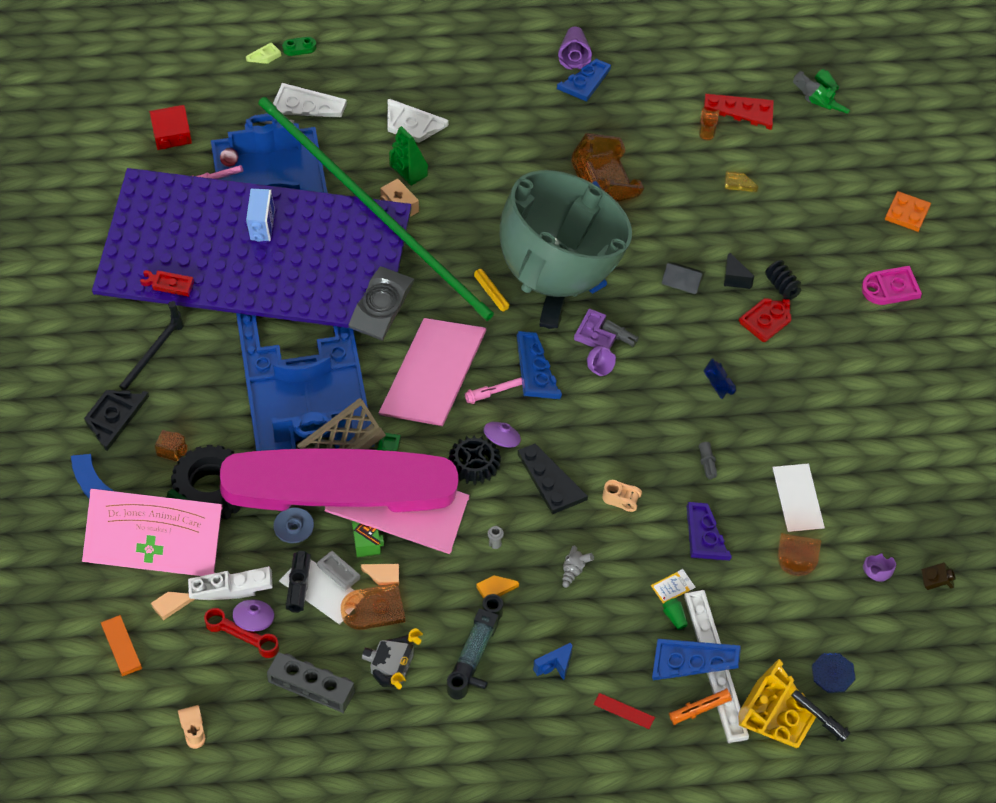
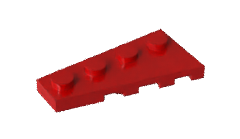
[704,94,774,130]

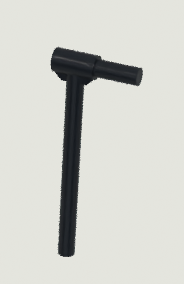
[119,301,184,391]

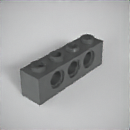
[267,652,355,713]

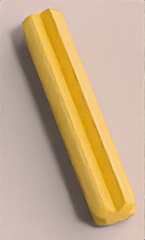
[474,269,509,312]

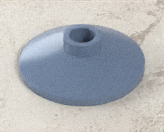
[274,508,314,543]

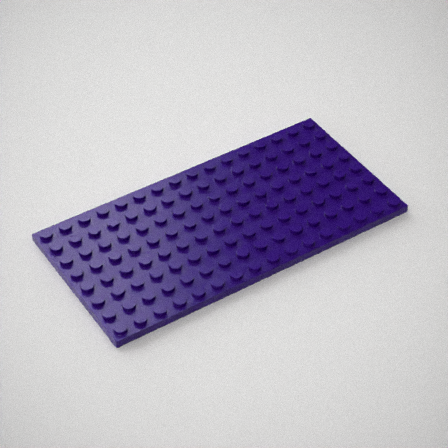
[92,168,412,328]

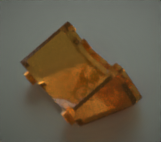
[572,133,644,202]

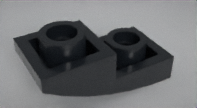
[540,296,565,329]

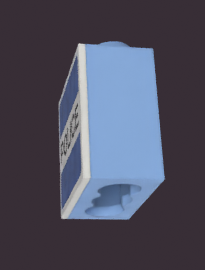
[246,189,275,242]

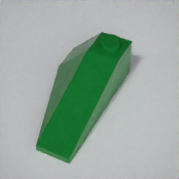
[389,126,428,186]

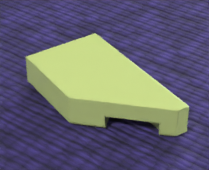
[246,42,281,64]

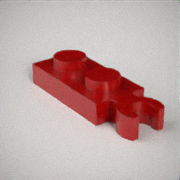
[140,270,194,297]

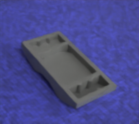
[348,266,415,341]

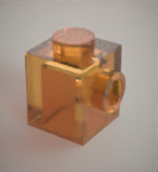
[155,430,188,462]

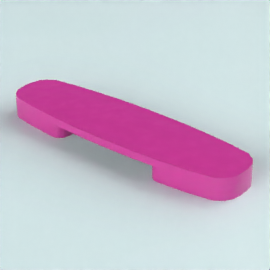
[220,449,458,512]

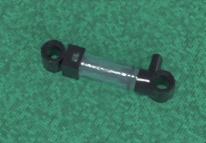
[447,594,503,700]

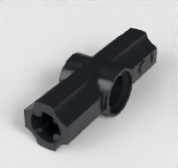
[286,551,311,613]

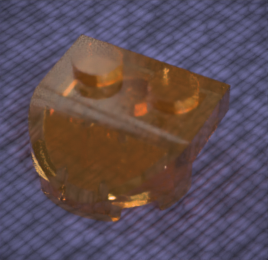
[777,533,821,576]

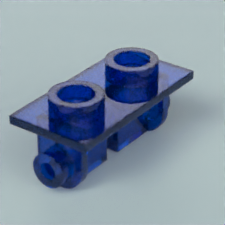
[704,358,736,399]

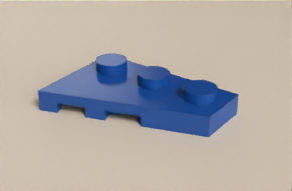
[557,59,611,102]

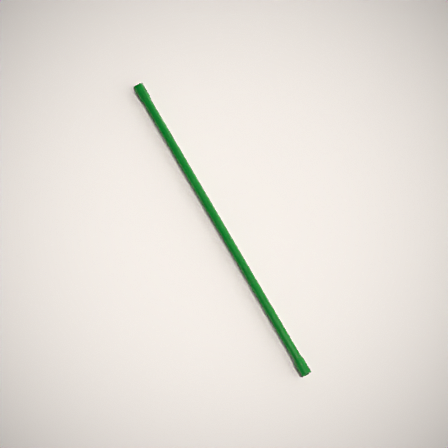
[258,97,494,321]

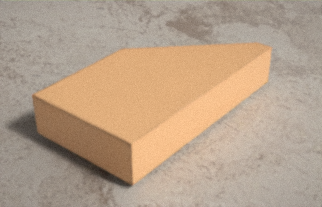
[361,564,399,585]
[151,592,195,621]

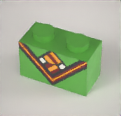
[352,521,384,557]

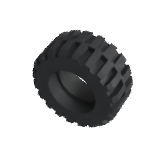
[171,445,240,519]

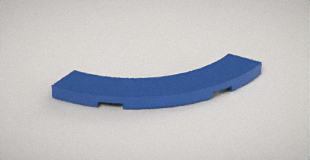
[71,454,113,499]

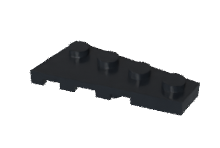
[518,444,588,514]

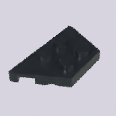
[84,390,149,451]

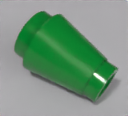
[814,69,839,90]
[662,598,688,630]

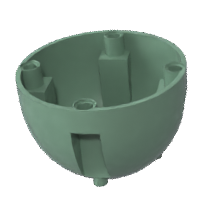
[499,170,632,297]

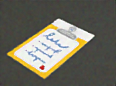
[650,569,696,604]

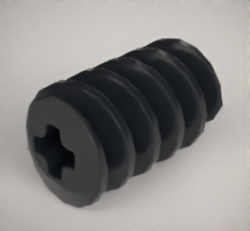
[765,260,801,300]

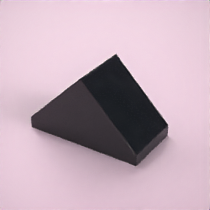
[724,253,754,289]

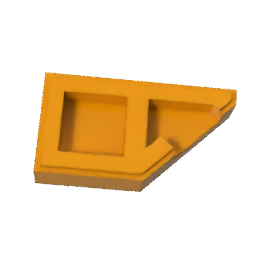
[476,575,519,599]

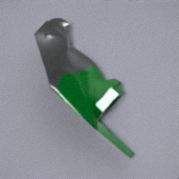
[793,71,850,114]

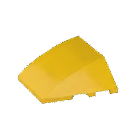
[738,659,816,748]

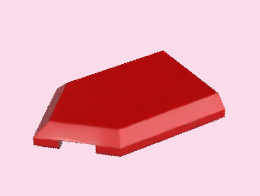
[739,298,791,342]

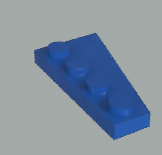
[517,331,562,399]
[652,639,741,680]

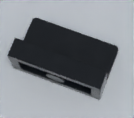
[662,262,705,294]

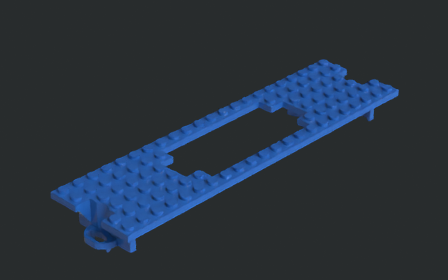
[211,114,375,451]

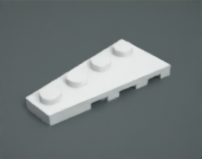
[273,83,347,117]

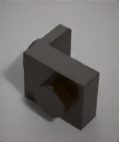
[921,563,956,590]

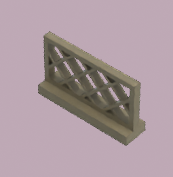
[297,398,386,449]

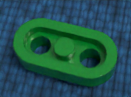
[282,37,316,56]

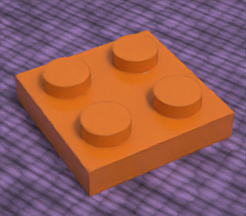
[885,191,931,232]

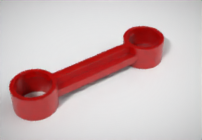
[204,608,279,658]

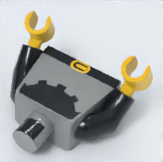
[362,628,423,689]

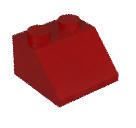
[149,105,192,150]

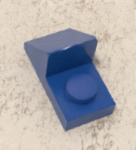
[533,643,572,680]

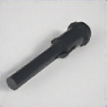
[791,690,850,742]

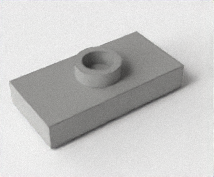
[317,551,361,591]

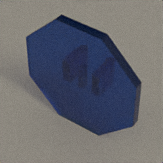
[811,653,856,693]

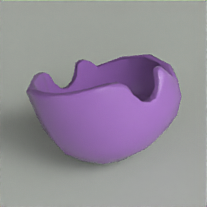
[587,346,616,376]
[863,553,897,582]

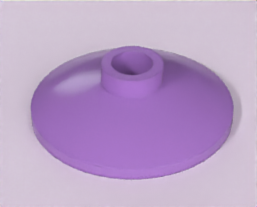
[484,422,521,448]
[233,600,274,631]

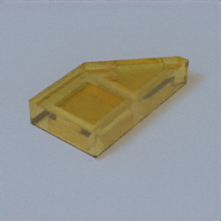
[725,171,758,192]

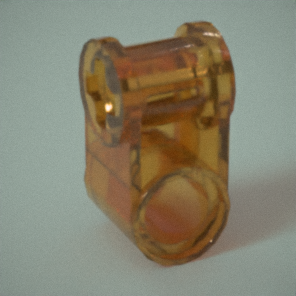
[699,108,720,140]

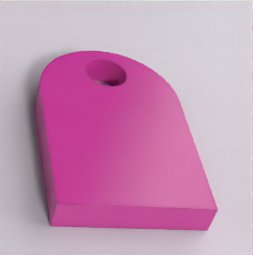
[862,266,922,305]

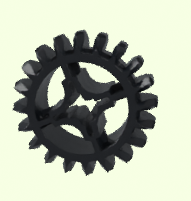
[448,435,501,485]

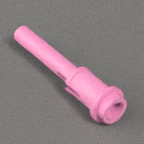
[192,165,243,179]
[465,377,522,404]

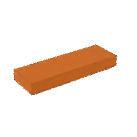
[101,615,142,677]

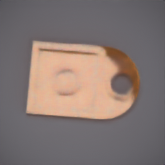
[341,583,405,630]

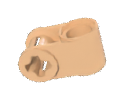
[602,480,642,512]
[178,705,205,749]

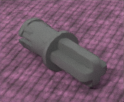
[602,320,639,347]
[698,442,717,479]

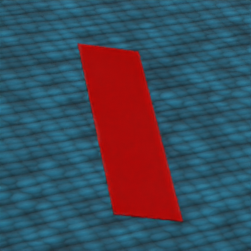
[593,693,655,729]

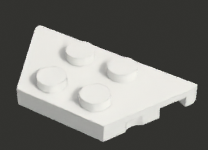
[388,99,449,143]

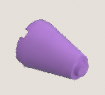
[558,27,592,70]

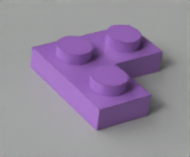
[574,309,616,349]

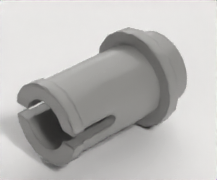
[488,526,504,549]

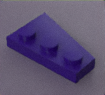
[686,502,732,561]

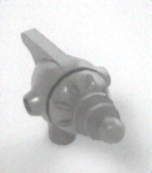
[562,545,594,588]

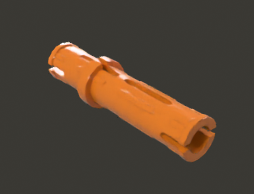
[669,688,732,725]

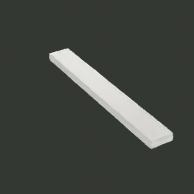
[684,590,749,743]

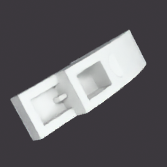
[188,567,273,600]

